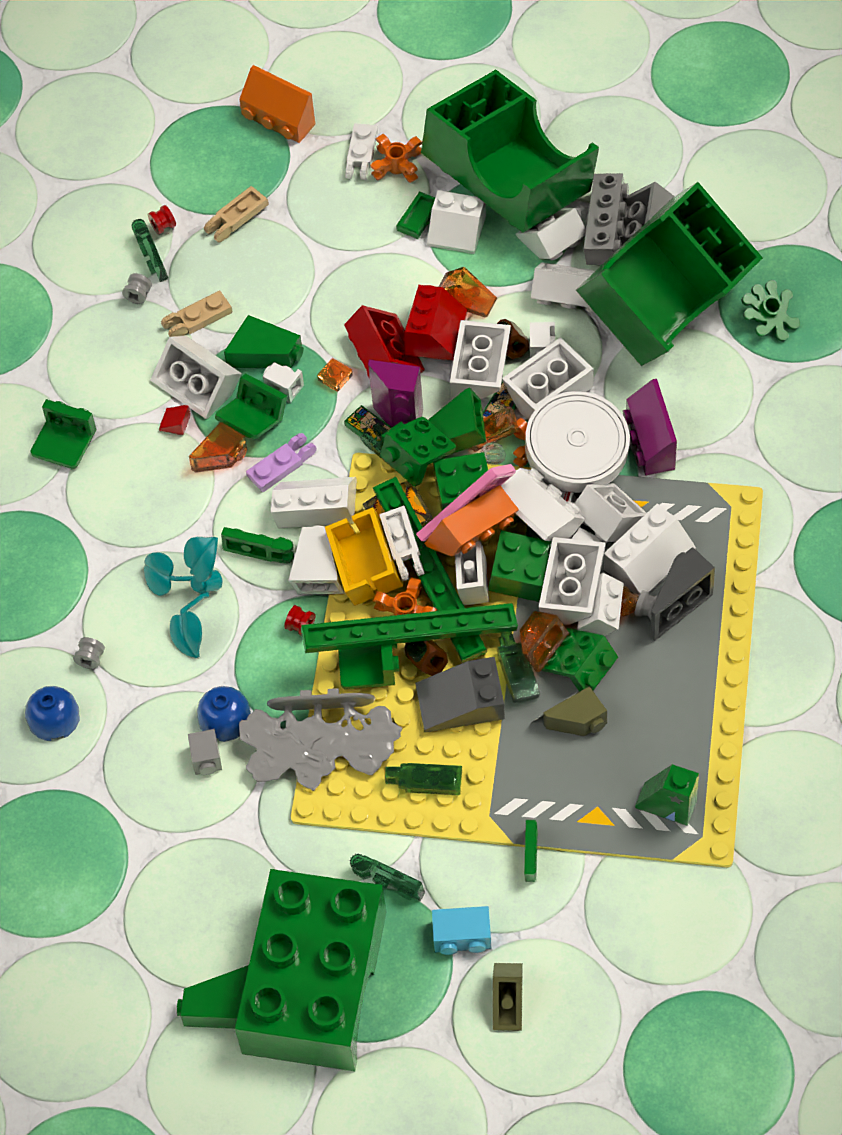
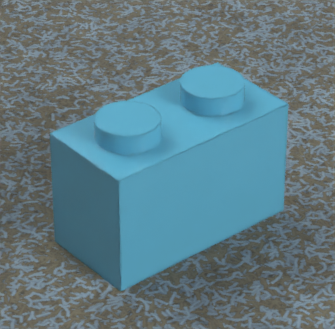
[432,906,492,955]

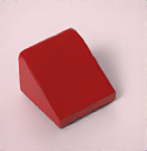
[159,405,191,435]

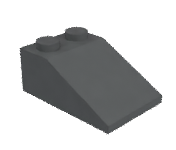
[651,547,715,641]
[416,657,505,733]

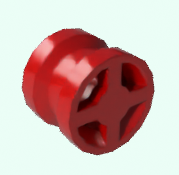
[147,205,176,235]
[284,605,316,636]

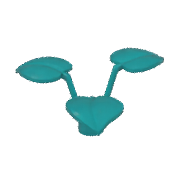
[144,537,222,658]

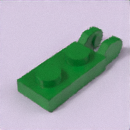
[221,527,294,564]

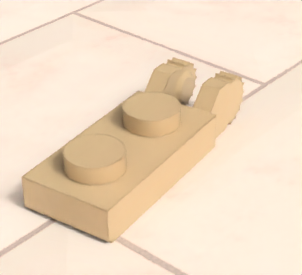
[204,186,269,243]
[161,290,233,337]

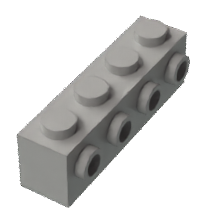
[584,173,629,265]

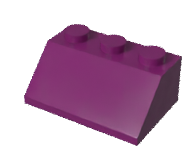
[368,360,423,427]
[623,379,677,476]

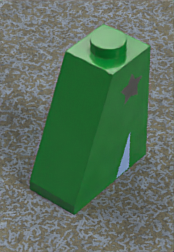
[635,764,699,826]

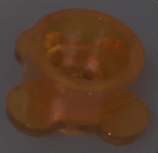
[620,586,639,617]

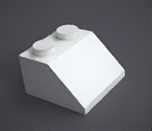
[427,190,486,254]
[516,208,586,261]
[575,483,646,543]

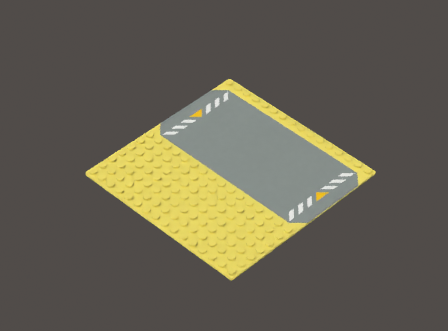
[291,453,763,868]

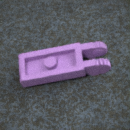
[246,433,317,492]

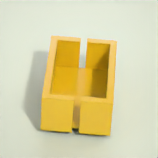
[325,507,403,606]

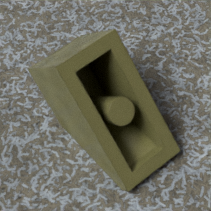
[543,686,607,736]
[493,963,523,1031]

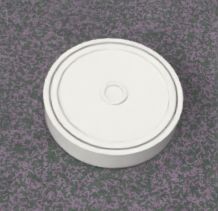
[525,391,630,493]

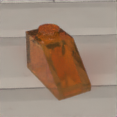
[438,267,497,318]
[189,422,247,473]
[519,611,569,673]

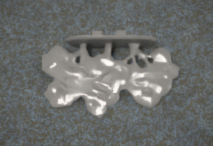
[239,688,402,791]

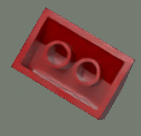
[405,284,467,361]
[344,305,425,378]

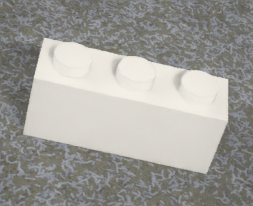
[531,262,596,312]
[450,320,511,399]
[150,336,242,419]
[502,337,594,421]
[501,468,585,541]
[271,477,357,528]
[604,504,696,597]
[539,537,606,625]

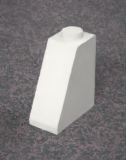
[288,525,346,594]

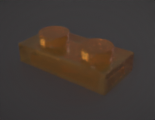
[471,406,519,452]

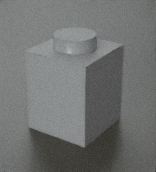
[188,729,222,775]

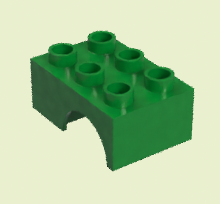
[421,69,599,233]
[576,182,763,366]
[235,869,387,1072]

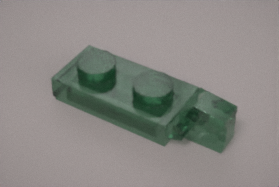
[497,631,540,703]
[385,763,463,795]

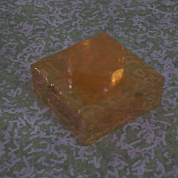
[317,358,353,392]

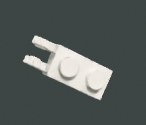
[345,123,378,180]
[379,506,424,581]

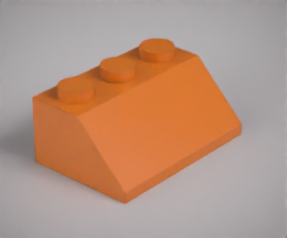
[239,65,315,143]
[424,485,519,557]

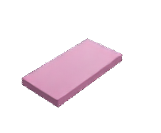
[416,464,516,541]

